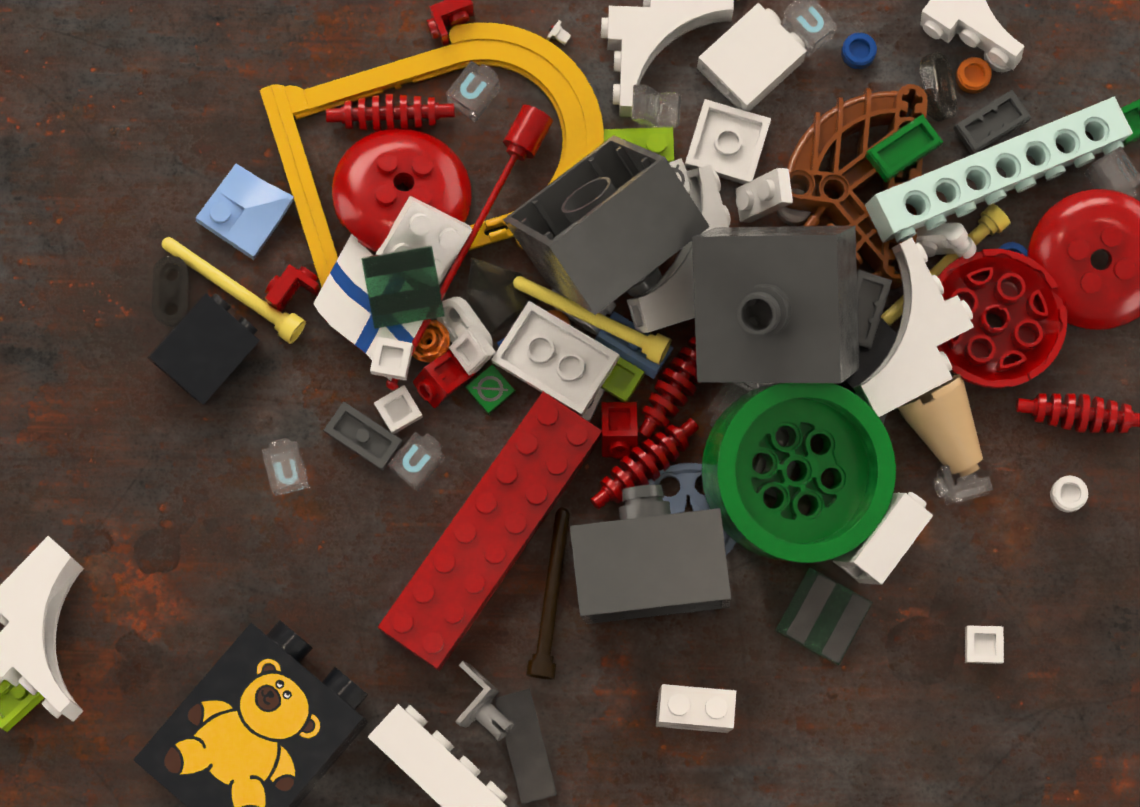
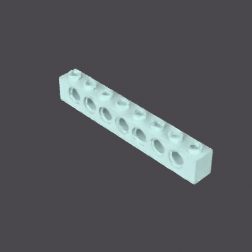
[865,96,1133,243]

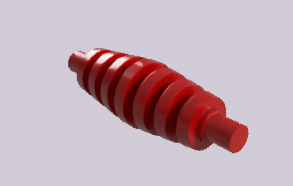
[326,94,455,131]
[638,336,701,439]
[1016,393,1140,433]
[590,418,699,510]

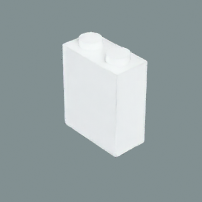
[697,3,807,112]
[833,492,933,585]
[656,684,736,733]

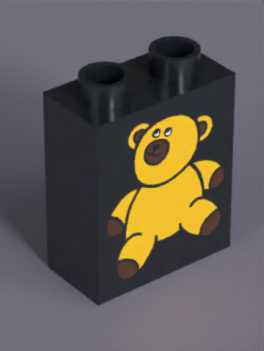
[133,620,369,807]

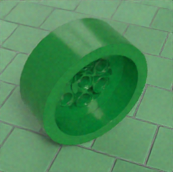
[702,383,896,563]

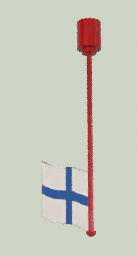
[313,105,553,391]

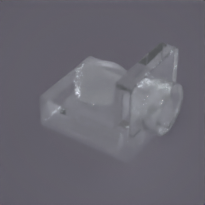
[631,84,681,128]
[934,465,993,506]

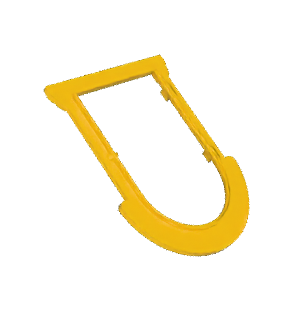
[260,23,604,287]

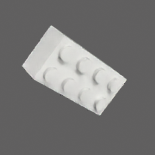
[368,704,507,807]

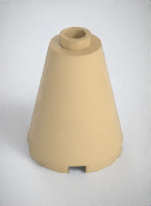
[897,374,983,477]

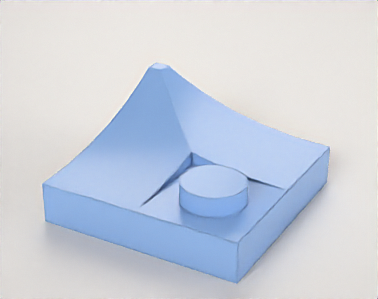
[196,163,294,260]

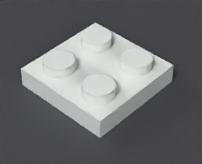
[685,99,771,184]
[375,196,472,287]

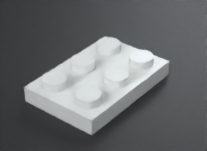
[491,301,620,417]

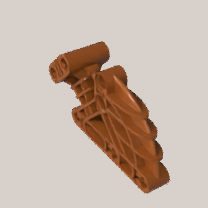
[785,84,928,289]

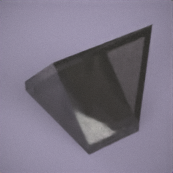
[466,257,541,337]

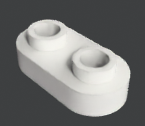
[436,297,493,347]

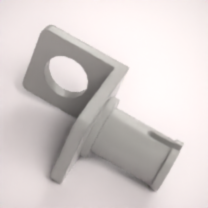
[455,661,514,741]

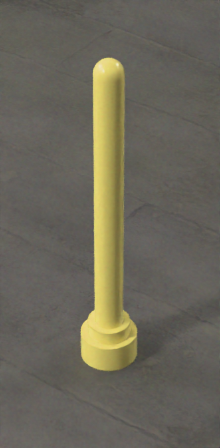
[881,204,1011,326]
[162,237,306,344]
[513,276,672,365]

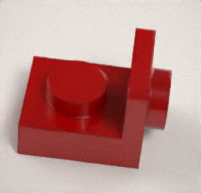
[426,0,474,47]
[413,350,476,408]
[601,402,638,459]

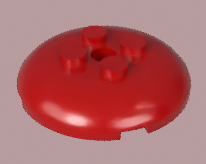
[332,128,472,252]
[1027,189,1140,330]
[937,249,1067,388]

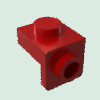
[265,264,321,312]

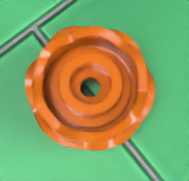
[412,320,450,363]

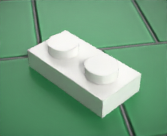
[735,168,793,223]

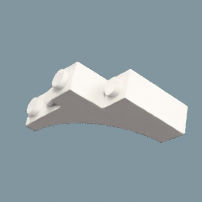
[601,0,734,117]
[920,0,1024,70]
[627,164,731,333]
[854,238,974,417]
[0,536,84,722]

